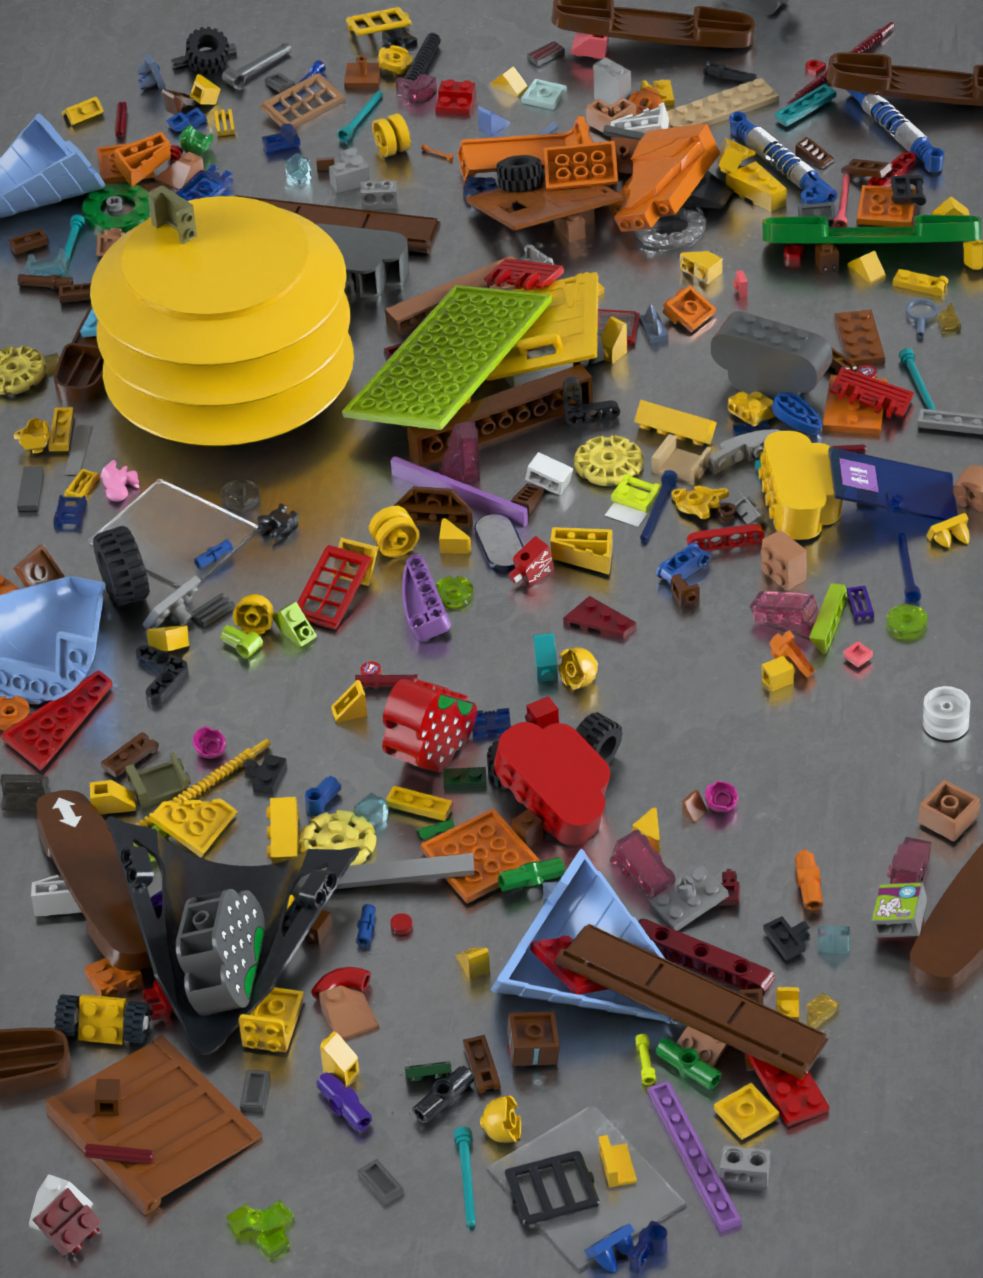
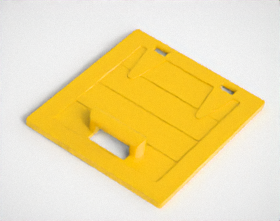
[486,272,598,381]

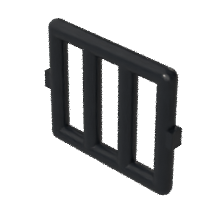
[505,1151,600,1225]

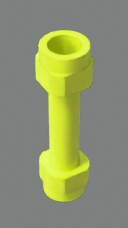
[635,1034,656,1086]

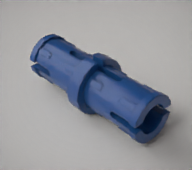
[194,539,233,570]
[356,904,376,947]

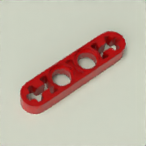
[868,152,916,187]
[686,524,765,551]

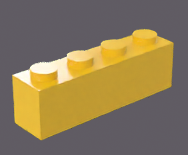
[717,138,757,174]
[634,400,717,446]

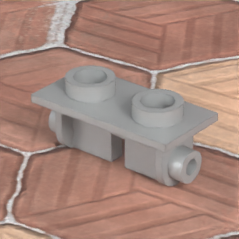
[520,245,554,264]
[733,492,768,527]

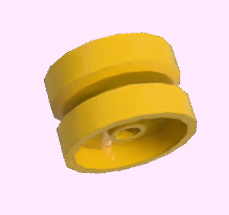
[372,113,411,157]
[368,506,419,557]

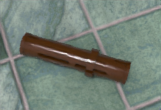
[17,274,74,289]

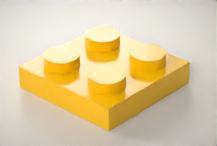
[714,1083,779,1140]

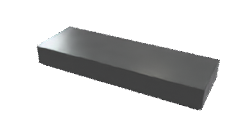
[17,466,44,511]

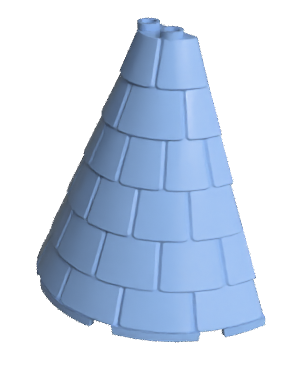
[0,113,106,218]
[0,576,106,704]
[490,849,672,1024]

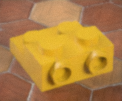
[728,391,775,426]

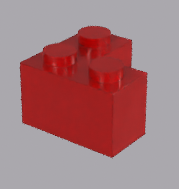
[525,696,559,729]

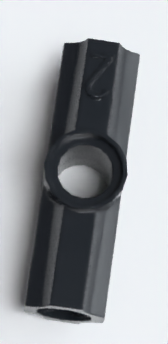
[412,1065,474,1123]

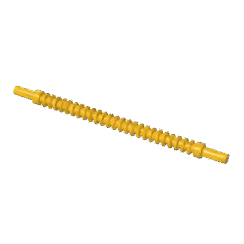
[135,739,271,828]

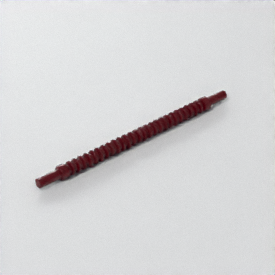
[785,22,895,107]

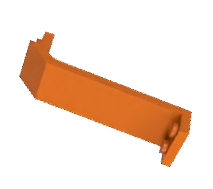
[457,116,593,184]

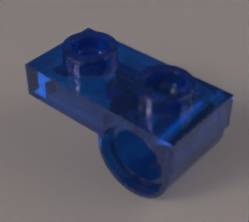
[262,123,301,152]
[628,1220,668,1273]

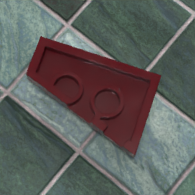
[563,596,637,639]

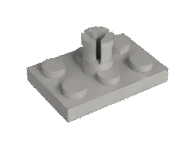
[142,575,201,629]
[649,865,729,931]

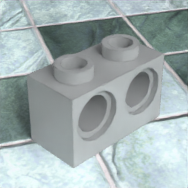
[361,180,398,210]
[720,1145,770,1187]

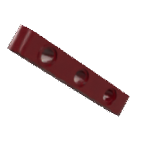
[638,918,775,996]

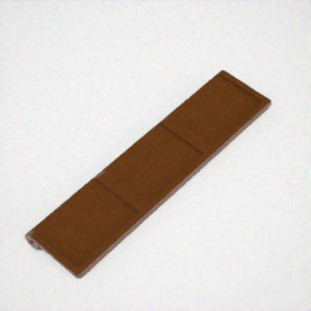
[234,195,441,254]
[555,924,829,1080]

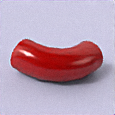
[311,967,371,1002]

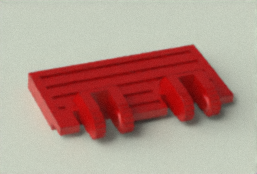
[484,258,564,290]
[829,367,914,418]

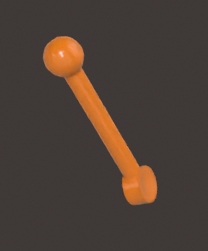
[421,144,454,161]

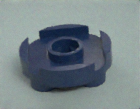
[463,176,499,199]

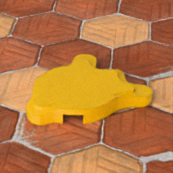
[671,486,729,519]

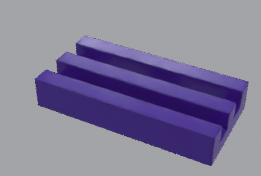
[846,586,874,621]

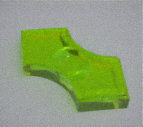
[256,1200,295,1259]
[225,1203,287,1238]

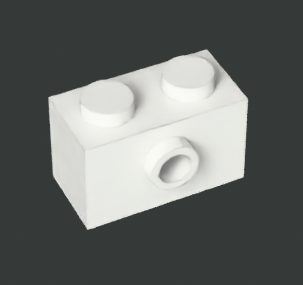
[525,452,573,496]

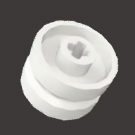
[923,686,970,740]

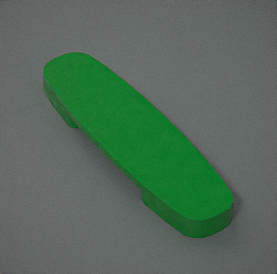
[762,215,982,243]

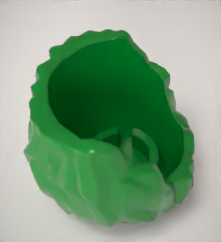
[179,124,214,156]

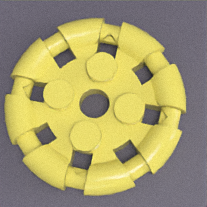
[0,346,47,395]
[573,435,644,486]
[299,810,377,868]

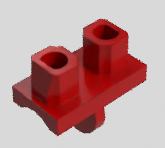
[143,980,173,1025]

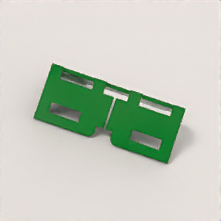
[416,819,455,840]

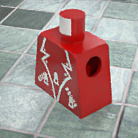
[508,536,555,585]

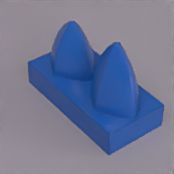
[584,1223,635,1273]

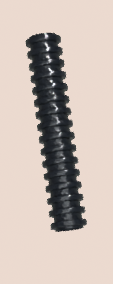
[401,33,441,93]

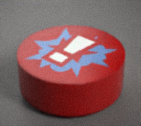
[858,365,877,378]
[360,661,381,675]

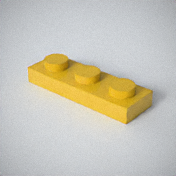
[48,407,74,451]
[385,786,453,821]

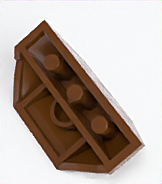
[394,486,473,527]

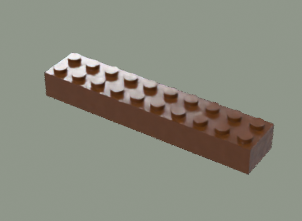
[407,364,593,467]

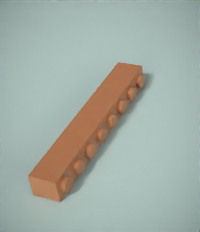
[385,255,516,335]

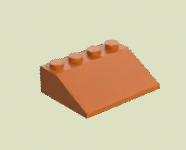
[543,141,618,191]

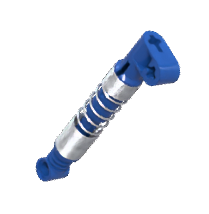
[845,89,945,172]
[729,111,838,205]

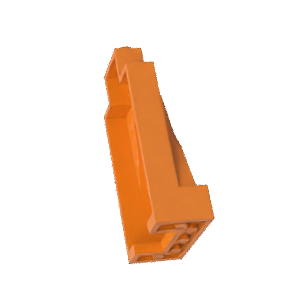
[608,123,720,232]

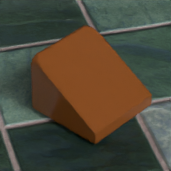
[316,157,335,171]
[682,790,707,823]

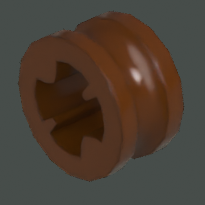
[718,503,736,522]

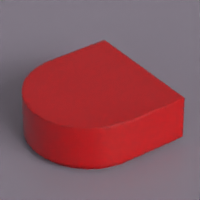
[805,60,826,77]
[784,244,804,262]

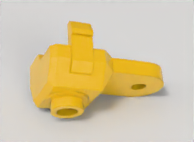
[13,417,50,453]

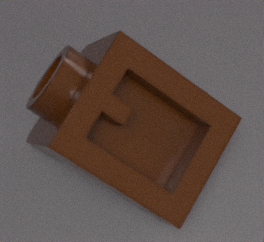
[671,574,700,606]

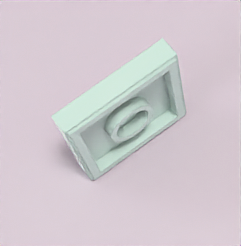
[521,79,567,110]

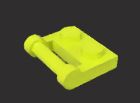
[611,473,662,512]

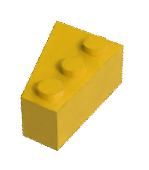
[726,162,787,212]
[550,527,613,575]
[266,797,300,864]

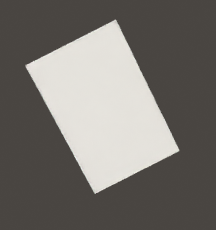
[604,502,648,527]

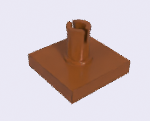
[344,55,382,89]
[611,137,640,176]
[13,544,65,587]

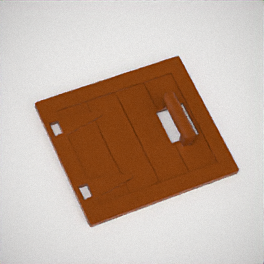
[466,176,624,230]

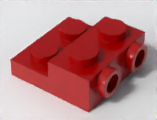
[435,79,476,115]

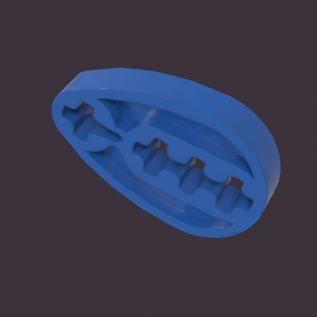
[771,392,823,435]

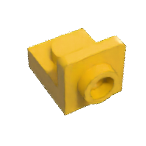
[776,987,799,1021]

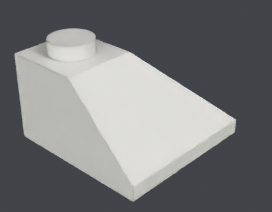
[29,1174,93,1231]

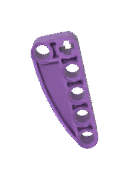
[402,554,451,641]

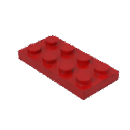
[530,936,608,995]
[745,1053,830,1127]

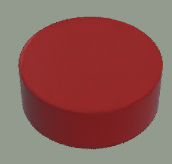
[390,913,413,935]

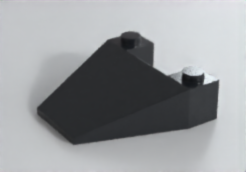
[681,171,733,208]

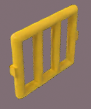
[346,7,412,36]

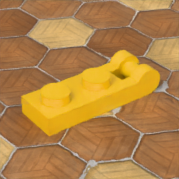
[893,269,949,296]

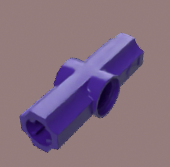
[316,1072,372,1131]

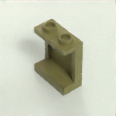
[148,185,197,244]
[125,752,191,809]

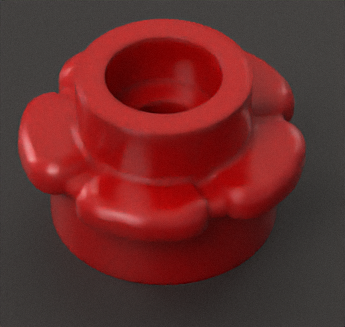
[170,145,183,161]

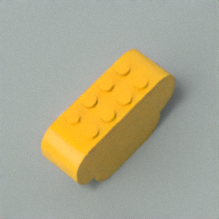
[758,431,846,540]

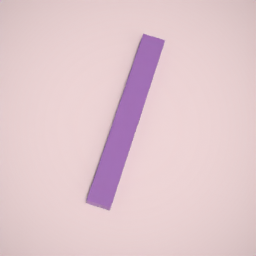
[391,456,528,527]
[647,1081,742,1232]

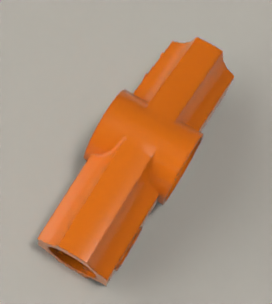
[795,850,823,911]

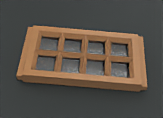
[260,73,346,131]

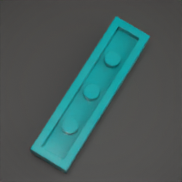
[774,84,837,127]

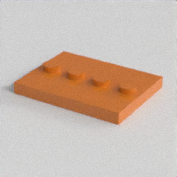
[822,375,888,435]

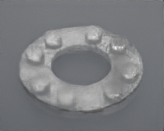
[634,207,706,251]

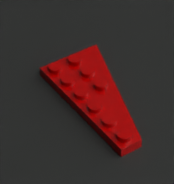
[1,670,113,771]

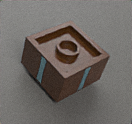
[507,1011,560,1066]

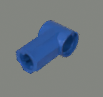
[305,775,341,816]

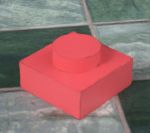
[733,270,747,297]
[843,641,873,667]

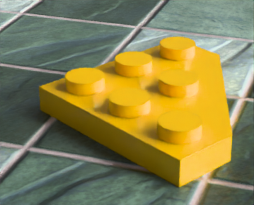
[149,799,238,858]

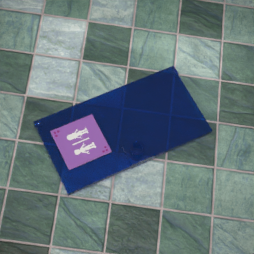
[828,447,958,521]

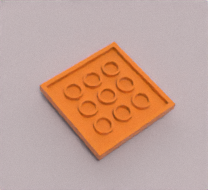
[420,808,540,903]

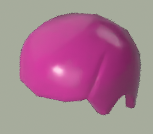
[193,726,226,759]
[705,781,738,813]

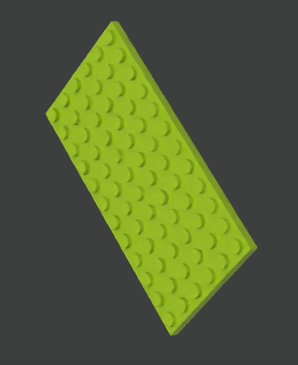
[342,285,553,430]

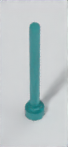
[337,90,383,142]
[57,215,85,277]
[898,348,936,410]
[454,1127,476,1227]

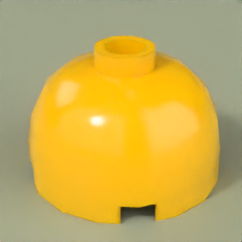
[233,594,275,635]
[558,647,598,690]
[480,1095,521,1143]

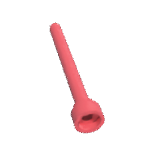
[833,174,850,227]

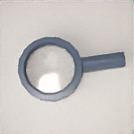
[905,298,938,338]

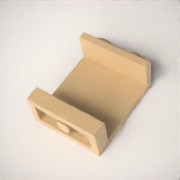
[651,434,711,486]

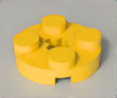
[378,45,413,75]

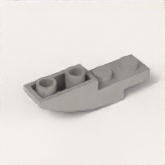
[709,429,779,474]

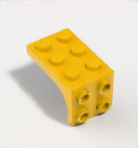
[239,987,305,1053]

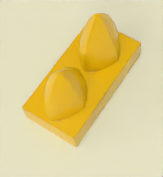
[926,513,969,548]

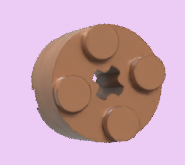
[953,465,983,512]

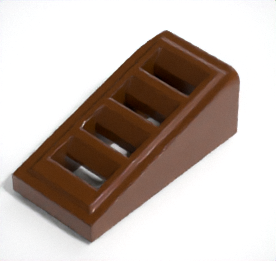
[795,137,834,169]
[511,483,545,515]

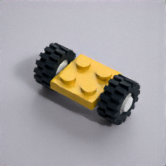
[54,994,151,1045]

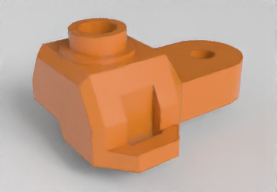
[769,630,816,678]

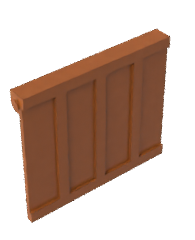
[45,1035,262,1216]

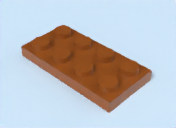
[834,309,885,366]

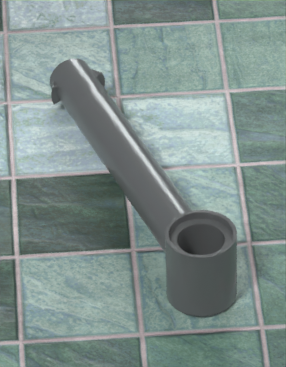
[222,43,291,89]

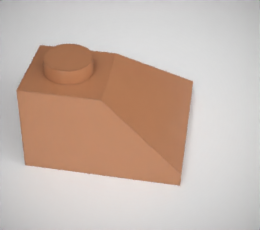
[154,152,204,193]
[319,986,379,1040]

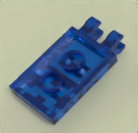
[175,164,234,201]

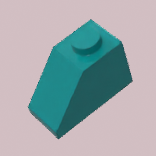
[533,633,558,682]

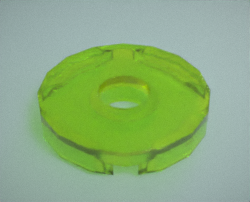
[435,576,474,608]
[887,604,928,638]

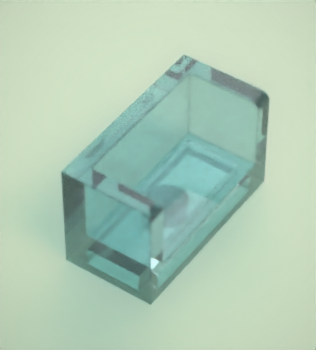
[26,248,69,277]

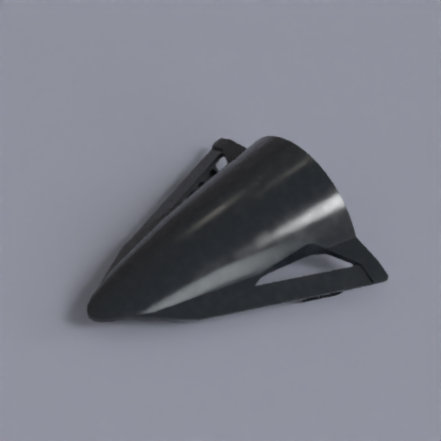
[106,816,359,1055]

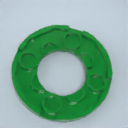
[82,184,150,232]

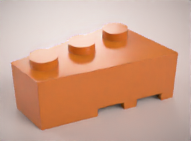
[114,132,171,187]

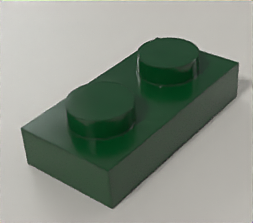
[443,767,487,790]
[404,1061,452,1081]

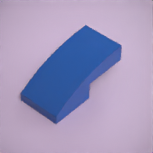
[166,108,207,132]

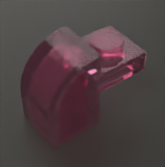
[396,74,437,104]

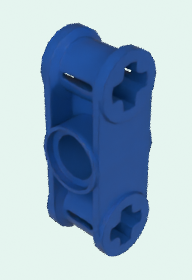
[656,543,711,585]

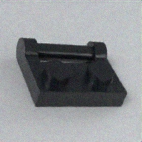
[891,175,926,206]

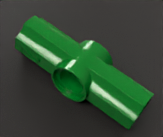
[497,857,565,891]
[656,1038,722,1090]

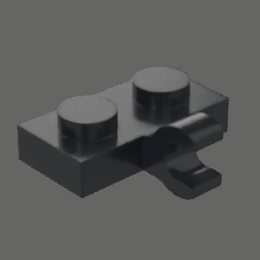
[382,28,418,50]
[244,754,287,794]
[763,916,810,960]

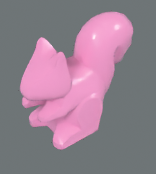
[101,460,139,502]

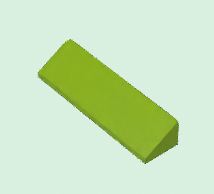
[809,583,847,655]

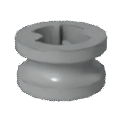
[106,196,123,213]

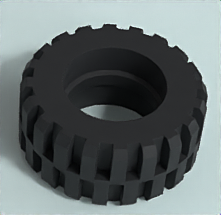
[93,526,150,607]

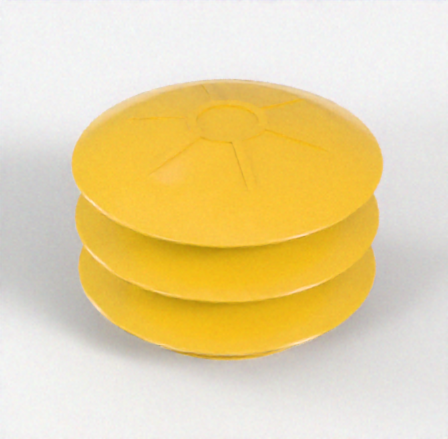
[90,196,354,446]

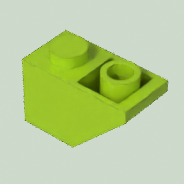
[273,602,317,647]

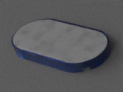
[474,514,524,572]

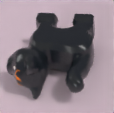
[257,503,299,538]

